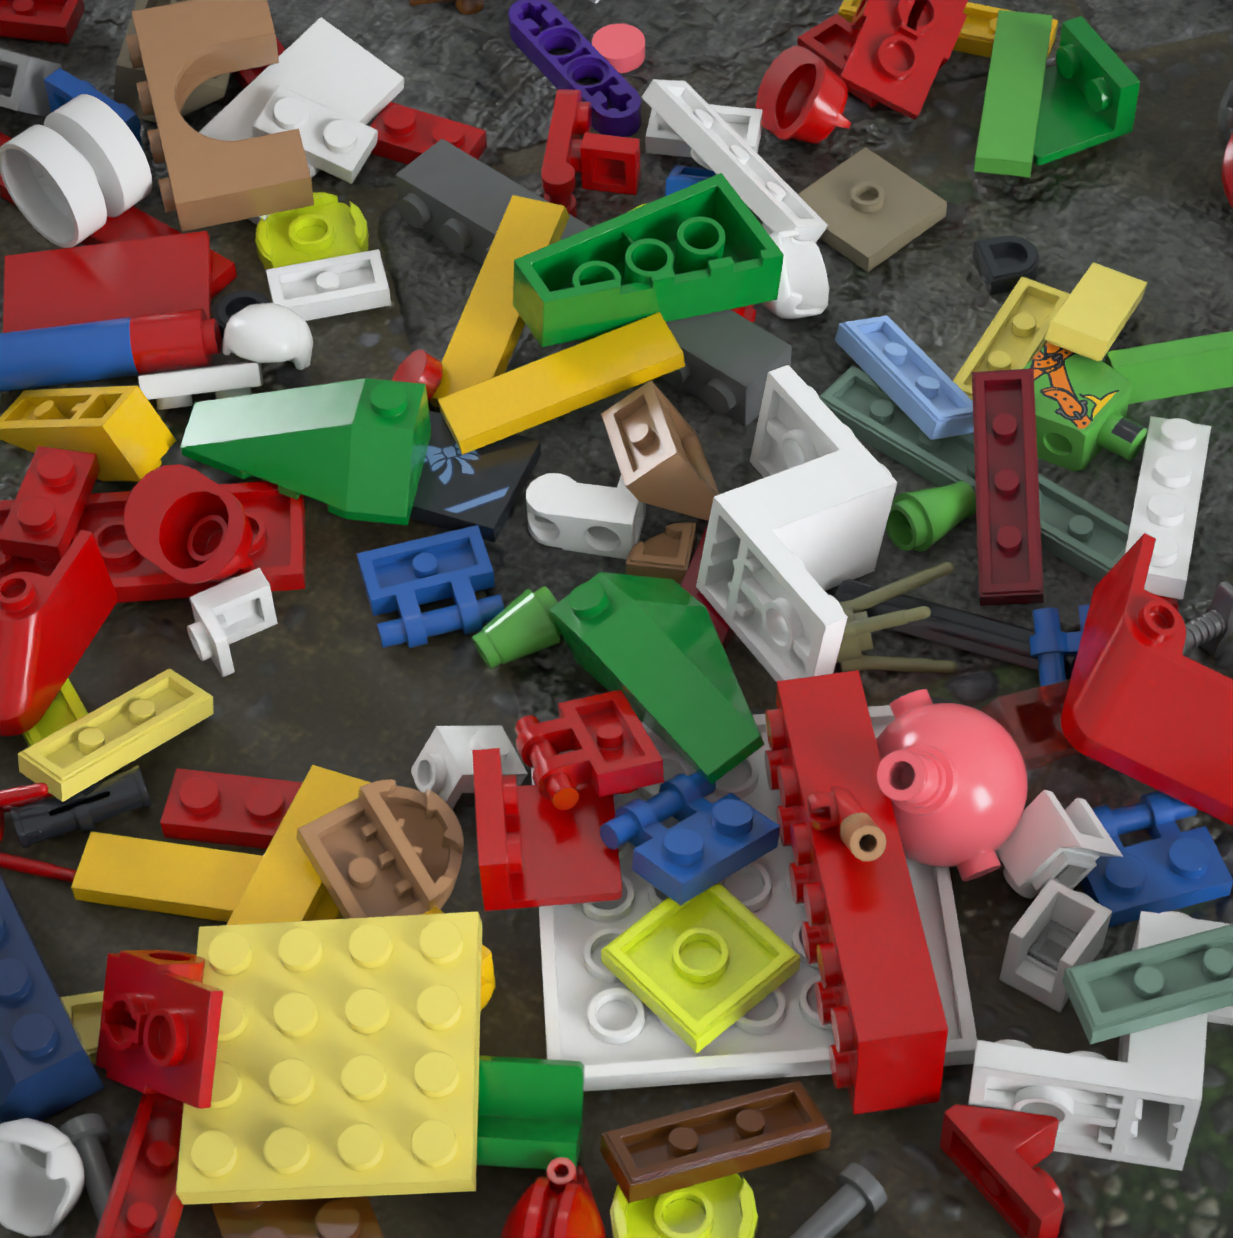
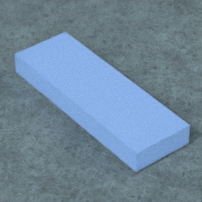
[835,316,974,440]

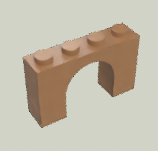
[126,0,314,232]

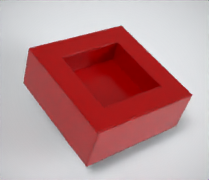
[580,132,641,195]

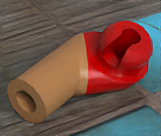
[807,786,886,861]

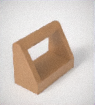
[601,380,720,521]

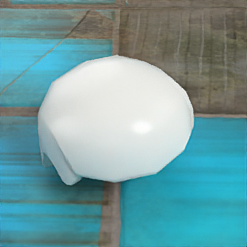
[762,230,829,320]
[223,303,313,370]
[0,1118,85,1237]

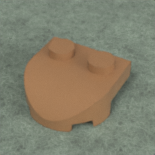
[297,780,464,919]

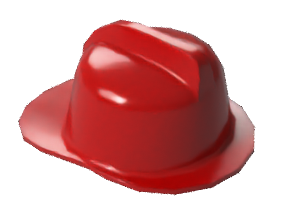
[756,46,852,143]
[124,464,255,584]

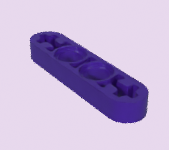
[509,0,641,137]

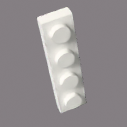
[642,79,828,243]
[1125,416,1211,600]

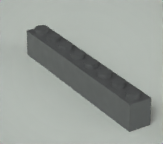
[396,139,792,427]

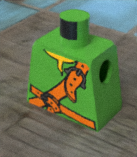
[1023,342,1147,472]

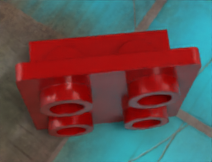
[472,748,622,911]

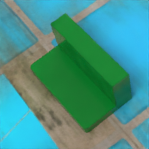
[477,1055,585,1169]

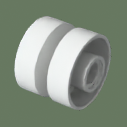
[0,94,152,248]

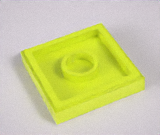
[601,883,801,1053]

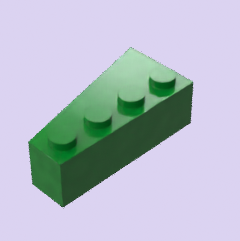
[513,173,784,347]

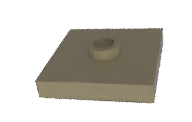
[798,147,947,272]

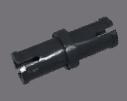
[10,765,152,849]

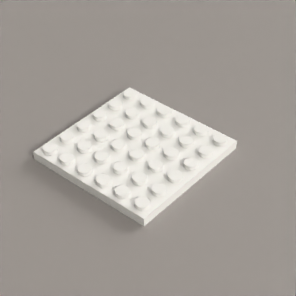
[531,705,977,1091]

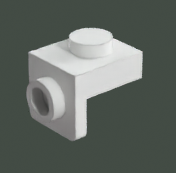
[187,568,278,677]
[411,726,528,809]

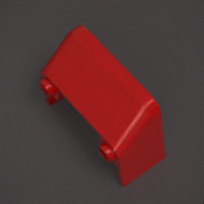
[0,530,119,736]
[1061,533,1233,826]

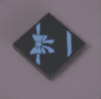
[409,411,541,542]

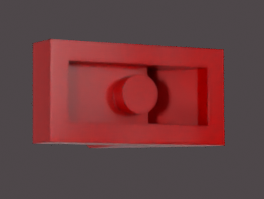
[940,1104,1065,1238]

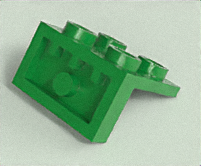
[983,16,1140,165]

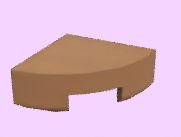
[626,522,696,583]

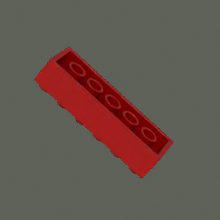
[764,670,948,1115]

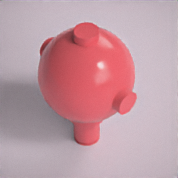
[876,689,1028,882]

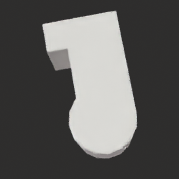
[526,473,646,559]

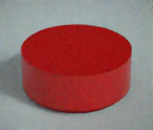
[391,349,443,402]

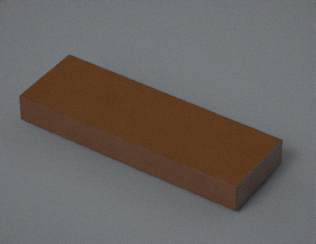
[600,1080,832,1203]

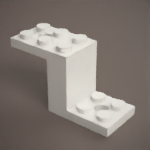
[696,365,897,682]
[967,911,1233,1171]

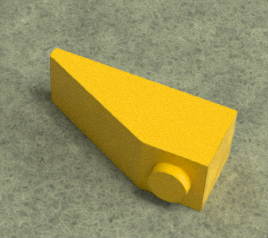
[0,385,176,482]

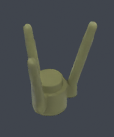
[836,561,957,673]

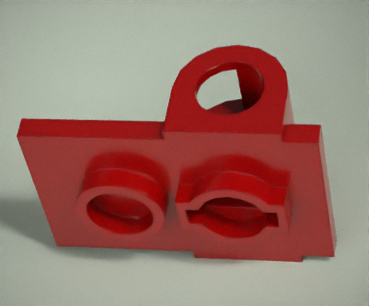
[839,0,968,120]
[96,950,223,1109]

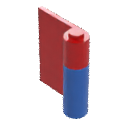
[0,231,221,392]

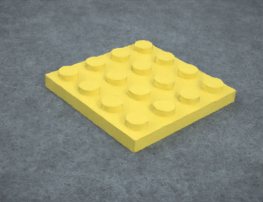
[176,912,482,1205]

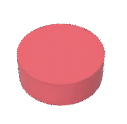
[592,24,646,74]

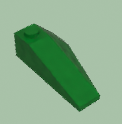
[180,378,432,525]
[549,572,765,784]

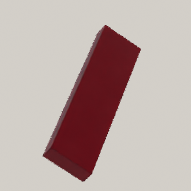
[972,368,1044,606]

